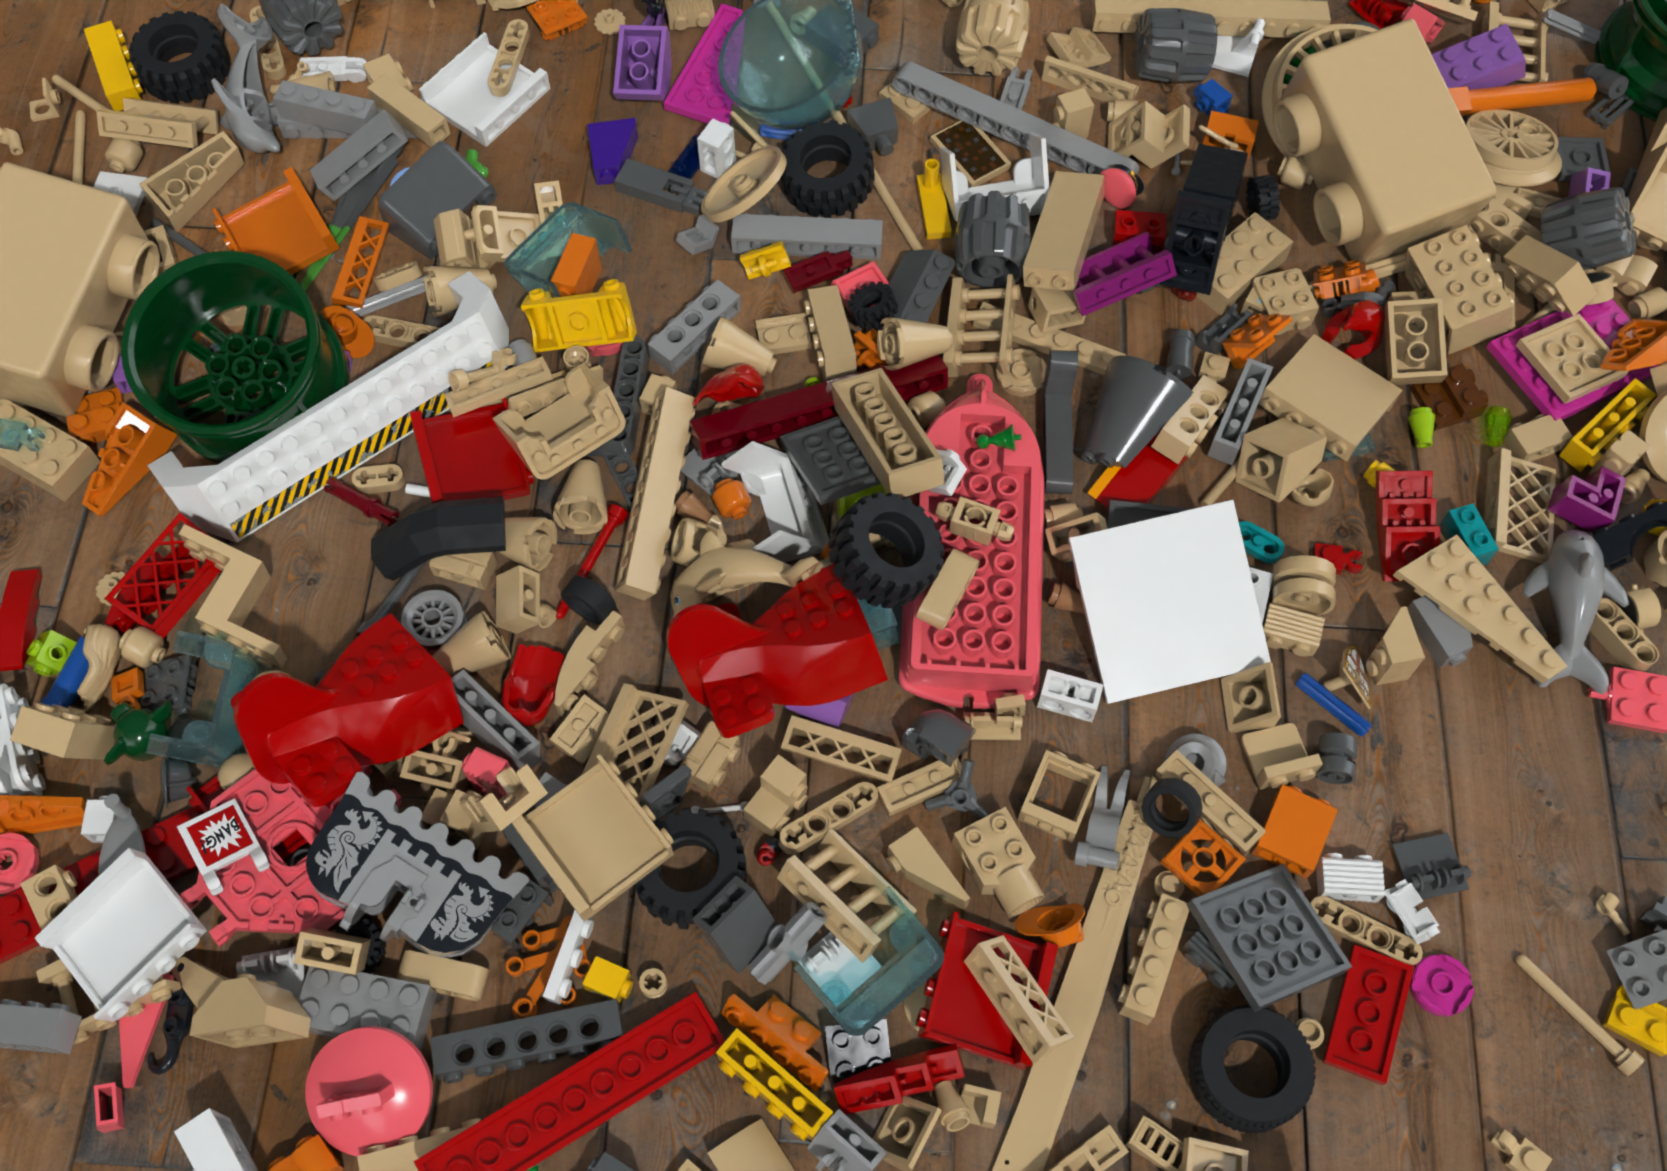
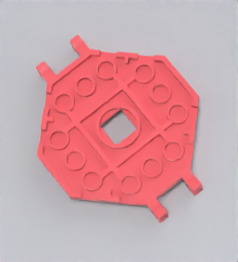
[179,765,402,948]

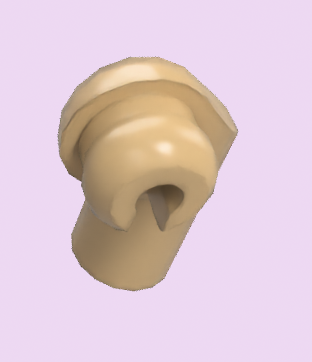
[0,127,23,155]

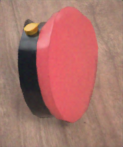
[1100,164,1144,209]

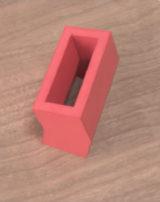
[94,1082,125,1133]

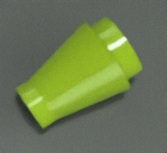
[1408,407,1435,448]

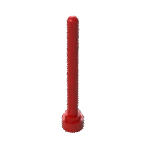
[556,504,629,620]

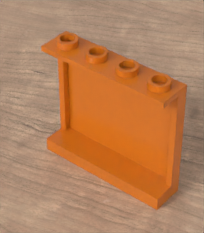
[212,167,340,275]

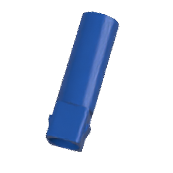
[40,636,89,708]

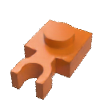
[111,667,145,709]

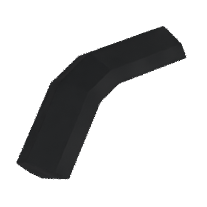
[371,497,506,581]

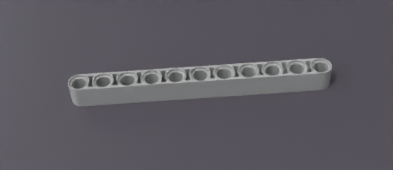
[892,61,1140,174]

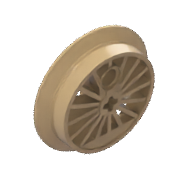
[1466,109,1562,187]

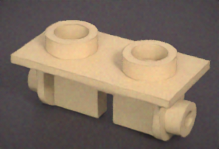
[963,712,1022,740]

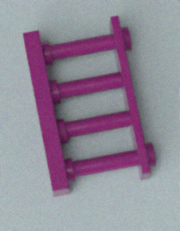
[1073,232,1177,316]

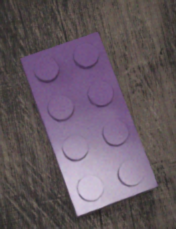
[1431,24,1526,89]

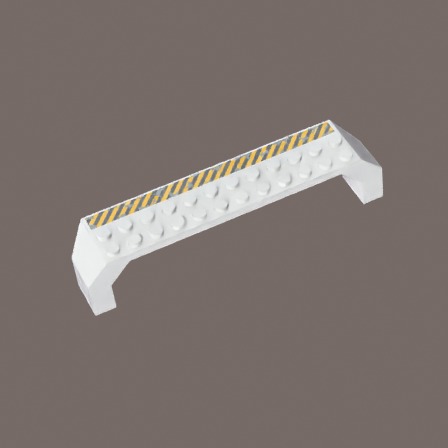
[147,271,509,543]

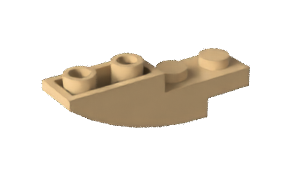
[554,610,625,717]

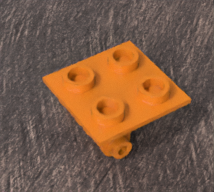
[526,0,588,41]
[1313,260,1369,300]

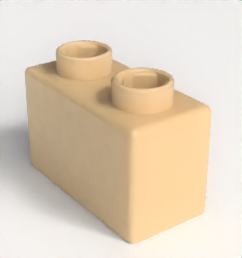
[1273,19,1497,264]
[0,162,160,417]

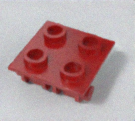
[1348,0,1408,29]

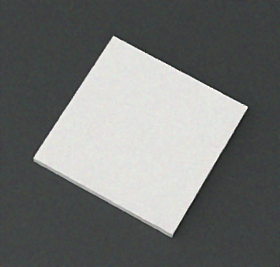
[1068,500,1271,704]

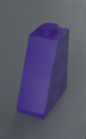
[587,118,638,185]

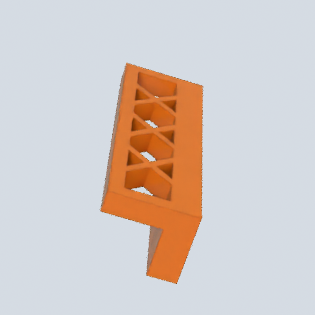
[331,216,390,309]

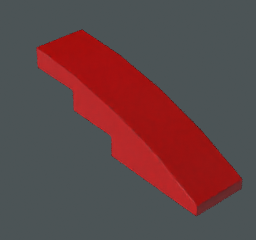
[0,569,42,671]
[833,1044,965,1114]

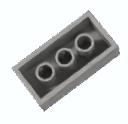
[298,966,437,1052]

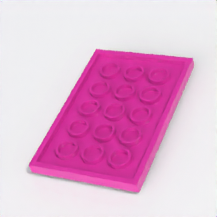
[1486,299,1658,421]

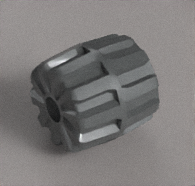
[258,0,343,56]
[1133,8,1218,82]
[1541,187,1637,270]
[955,191,1031,288]

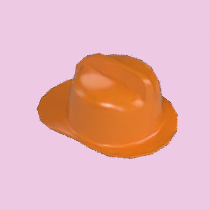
[319,305,375,359]
[1015,903,1085,948]

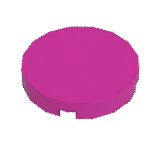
[1410,954,1474,1017]

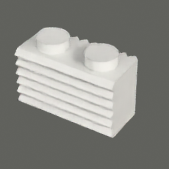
[1316,853,1385,903]

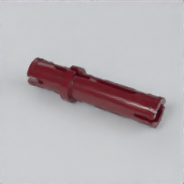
[324,477,399,527]

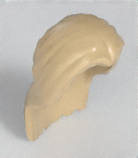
[77,624,121,712]

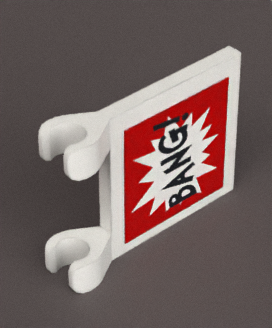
[177,798,270,896]

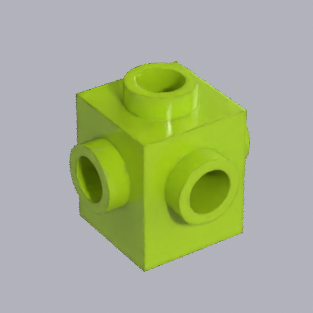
[26,630,77,677]

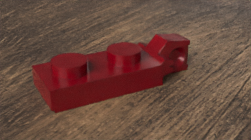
[783,250,853,294]

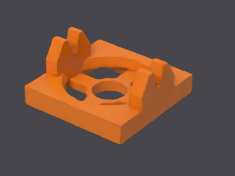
[1160,819,1246,896]

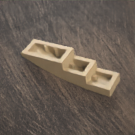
[1047,1124,1129,1171]

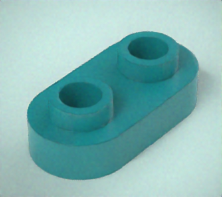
[1239,521,1284,564]

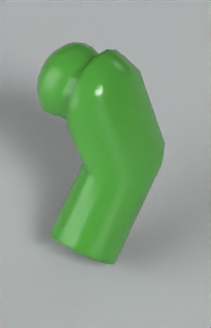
[465,149,489,178]

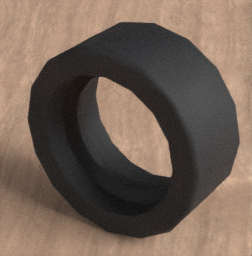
[561,575,616,625]
[1142,778,1203,838]

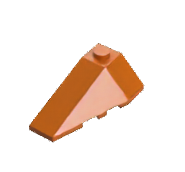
[1601,319,1667,371]
[82,402,177,517]

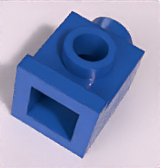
[1193,79,1233,120]

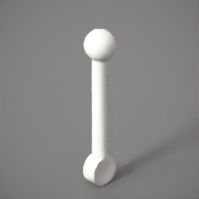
[691,801,749,814]

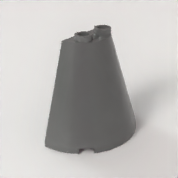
[1081,355,1193,468]

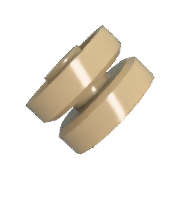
[1272,555,1336,616]

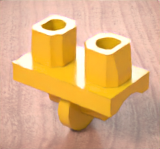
[739,241,791,280]

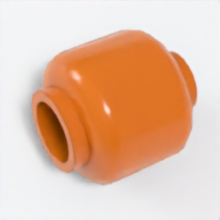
[712,478,752,520]

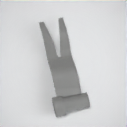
[1075,765,1131,870]

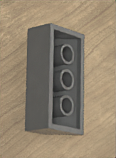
[866,249,956,332]

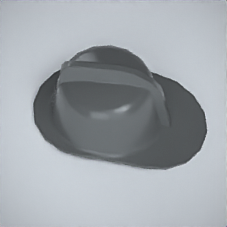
[160,757,197,808]

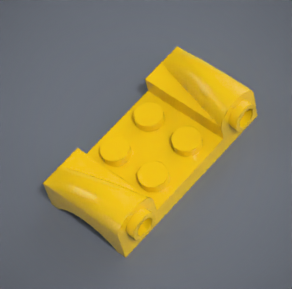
[521,279,637,352]

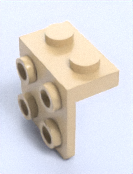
[1253,268,1319,335]
[1241,723,1323,790]

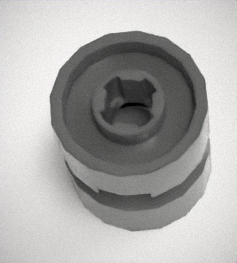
[1316,732,1358,785]

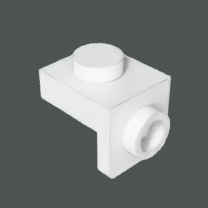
[929,449,967,496]
[656,720,701,766]

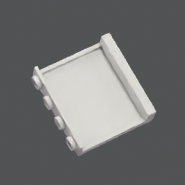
[419,32,551,147]
[35,848,207,1022]

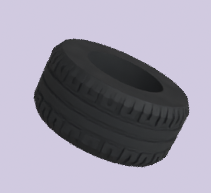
[1188,1004,1316,1133]

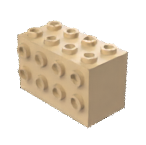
[1405,225,1515,355]

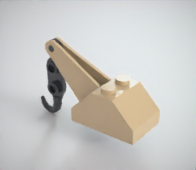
[147,957,311,1075]

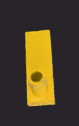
[916,158,952,240]

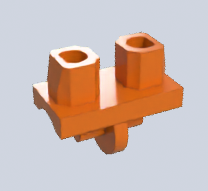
[854,328,887,371]

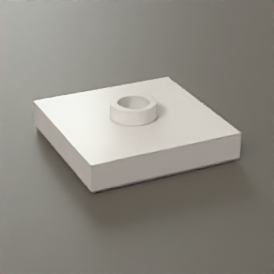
[93,171,147,216]

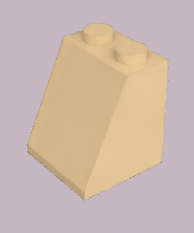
[1235,418,1327,503]

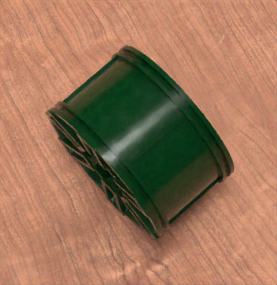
[121,251,349,464]

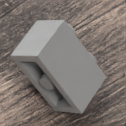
[807,1109,887,1171]

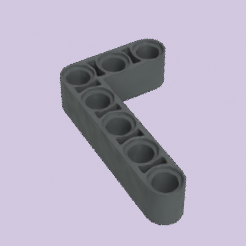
[585,336,650,457]
[1042,350,1078,494]

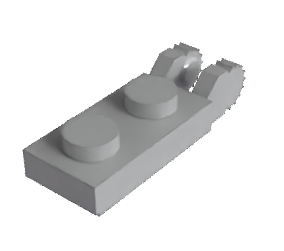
[1000,66,1033,111]

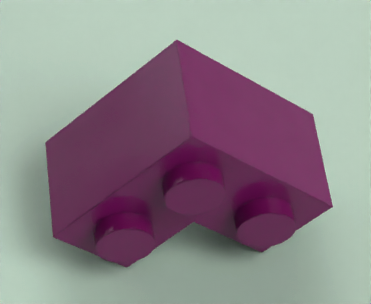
[1547,466,1626,533]

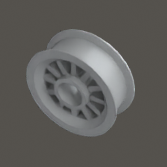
[401,590,467,655]

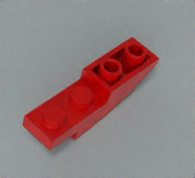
[105,544,194,636]

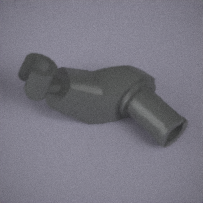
[1322,278,1395,318]

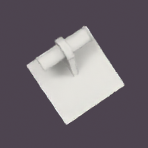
[1212,19,1265,77]

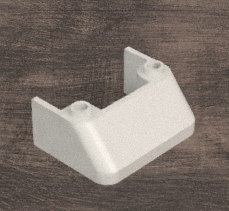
[939,132,1049,222]
[721,441,829,563]

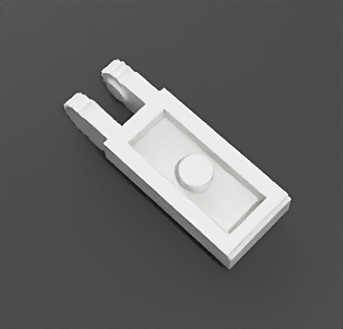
[299,56,366,83]

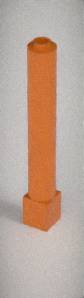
[1448,77,1597,116]

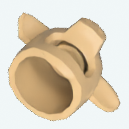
[671,515,727,567]

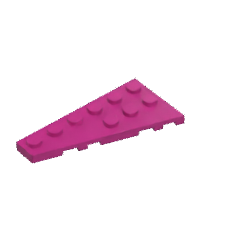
[663,4,743,126]

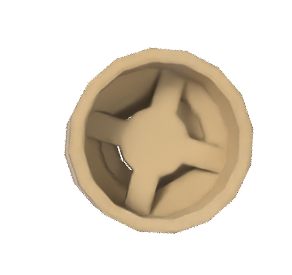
[563,346,592,373]

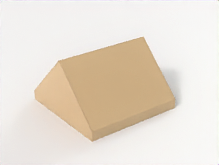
[1221,662,1281,733]
[872,1096,942,1171]

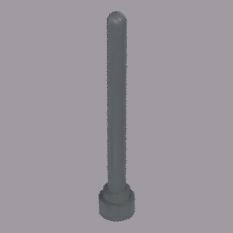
[355,561,427,636]

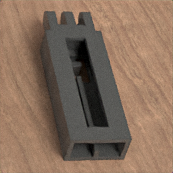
[614,158,708,215]

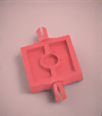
[1587,667,1667,733]

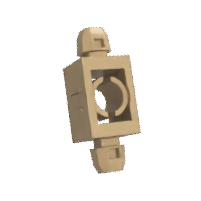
[935,497,1014,546]

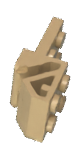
[434,205,547,270]

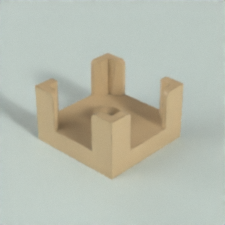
[460,764,548,833]

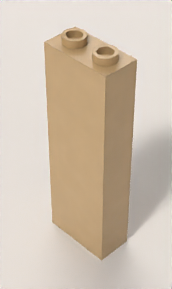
[1023,171,1105,291]

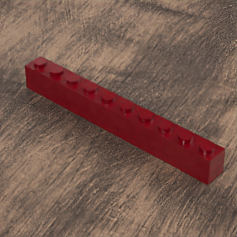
[690,355,948,460]

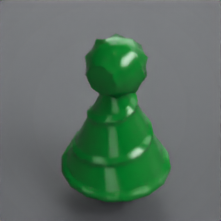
[976,424,1021,452]

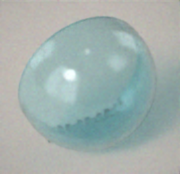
[718,0,863,131]

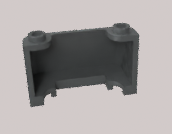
[378,141,497,260]

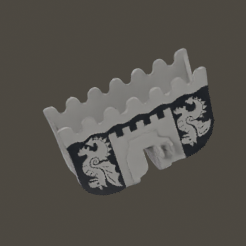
[306,772,530,959]

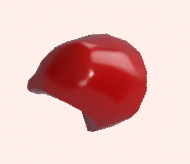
[1321,300,1385,360]

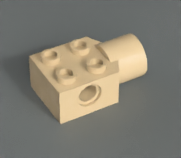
[952,807,1045,918]

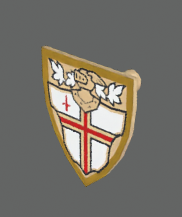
[1324,646,1371,709]

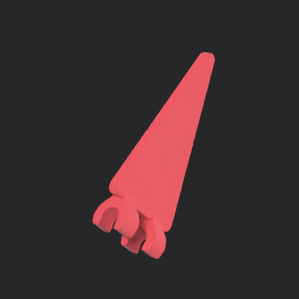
[119,969,174,1089]

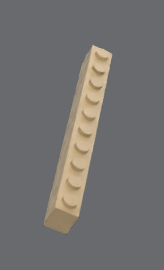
[1091,0,1331,38]

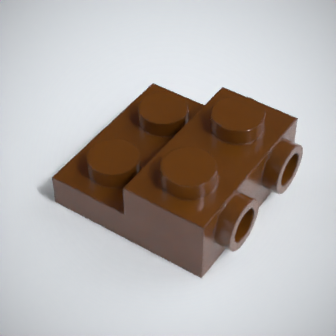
[1410,363,1488,431]

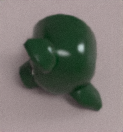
[104,700,172,765]

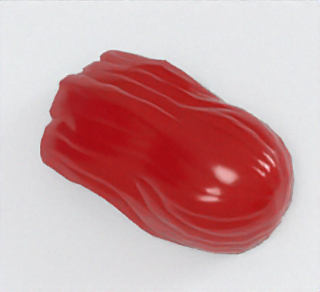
[693,363,765,406]
[501,644,566,727]

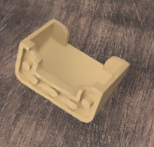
[492,363,626,480]

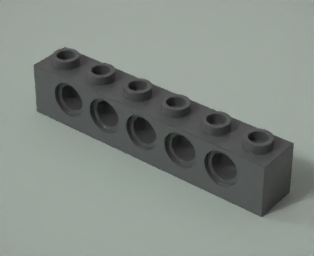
[430,999,624,1084]

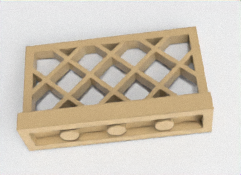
[1484,448,1556,564]
[582,683,689,804]

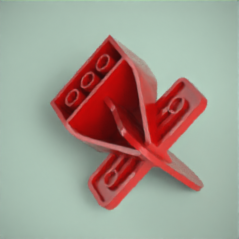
[666,563,888,738]
[230,613,464,807]

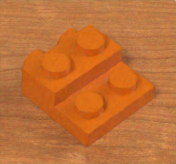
[66,387,125,447]

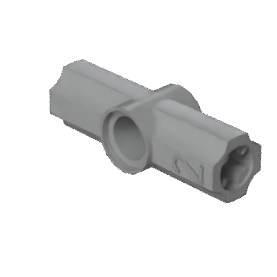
[748,901,828,985]

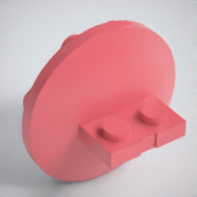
[305,1026,433,1156]

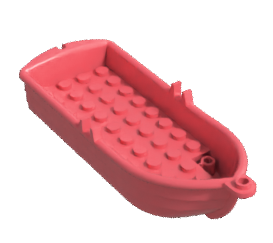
[898,374,1044,709]

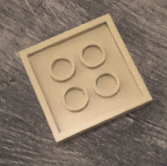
[1516,314,1629,404]

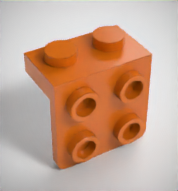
[1222,313,1292,369]

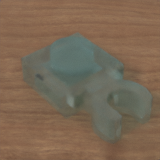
[0,418,46,452]

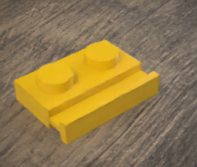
[1602,984,1667,1057]

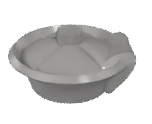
[1165,734,1227,787]

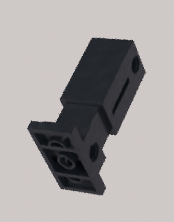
[1159,144,1248,295]

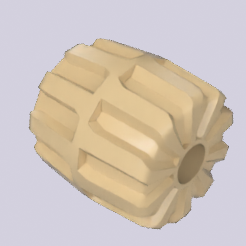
[956,0,1030,77]

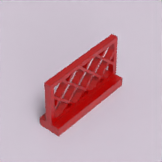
[104,513,221,639]

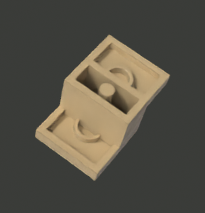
[1108,101,1190,169]

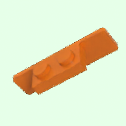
[721,994,829,1092]

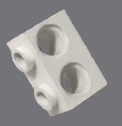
[697,118,736,179]
[1037,669,1103,723]

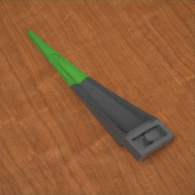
[300,142,407,292]

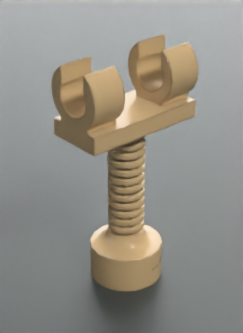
[448,348,517,392]

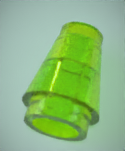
[1485,406,1512,447]

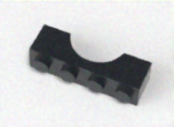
[1592,501,1667,572]

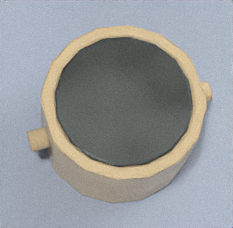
[1586,272,1618,305]
[1614,584,1661,633]

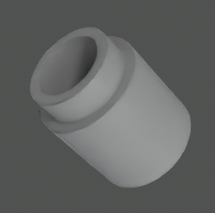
[508,339,538,367]

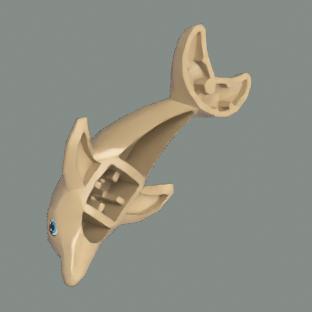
[670,531,833,619]

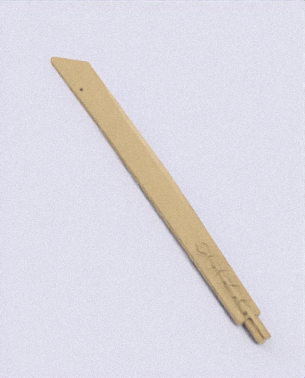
[992,776,1158,1171]

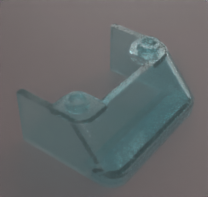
[505,202,632,298]
[146,630,260,767]
[793,886,944,1036]

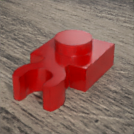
[1313,543,1362,575]

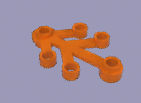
[505,914,592,1019]

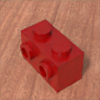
[1112,210,1166,253]

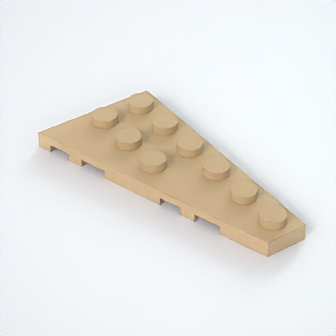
[1393,535,1568,684]

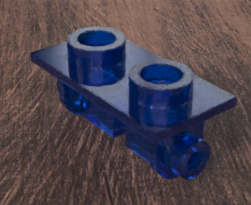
[668,134,700,179]

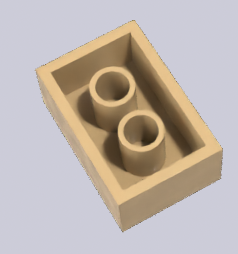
[1503,235,1597,316]
[1383,298,1447,385]
[10,703,116,760]

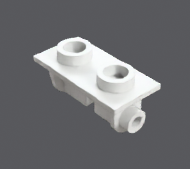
[1385,879,1440,945]

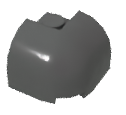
[901,709,976,767]

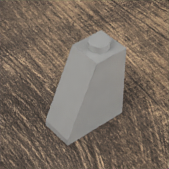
[1407,595,1473,668]

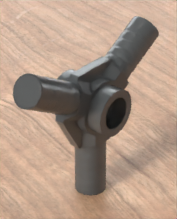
[925,759,990,820]

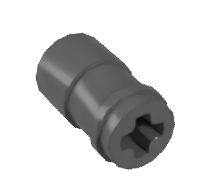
[1582,62,1629,99]
[1165,329,1195,379]

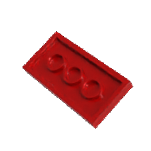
[1322,945,1414,1085]

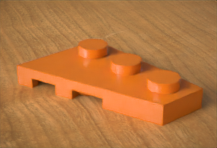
[0,795,86,835]

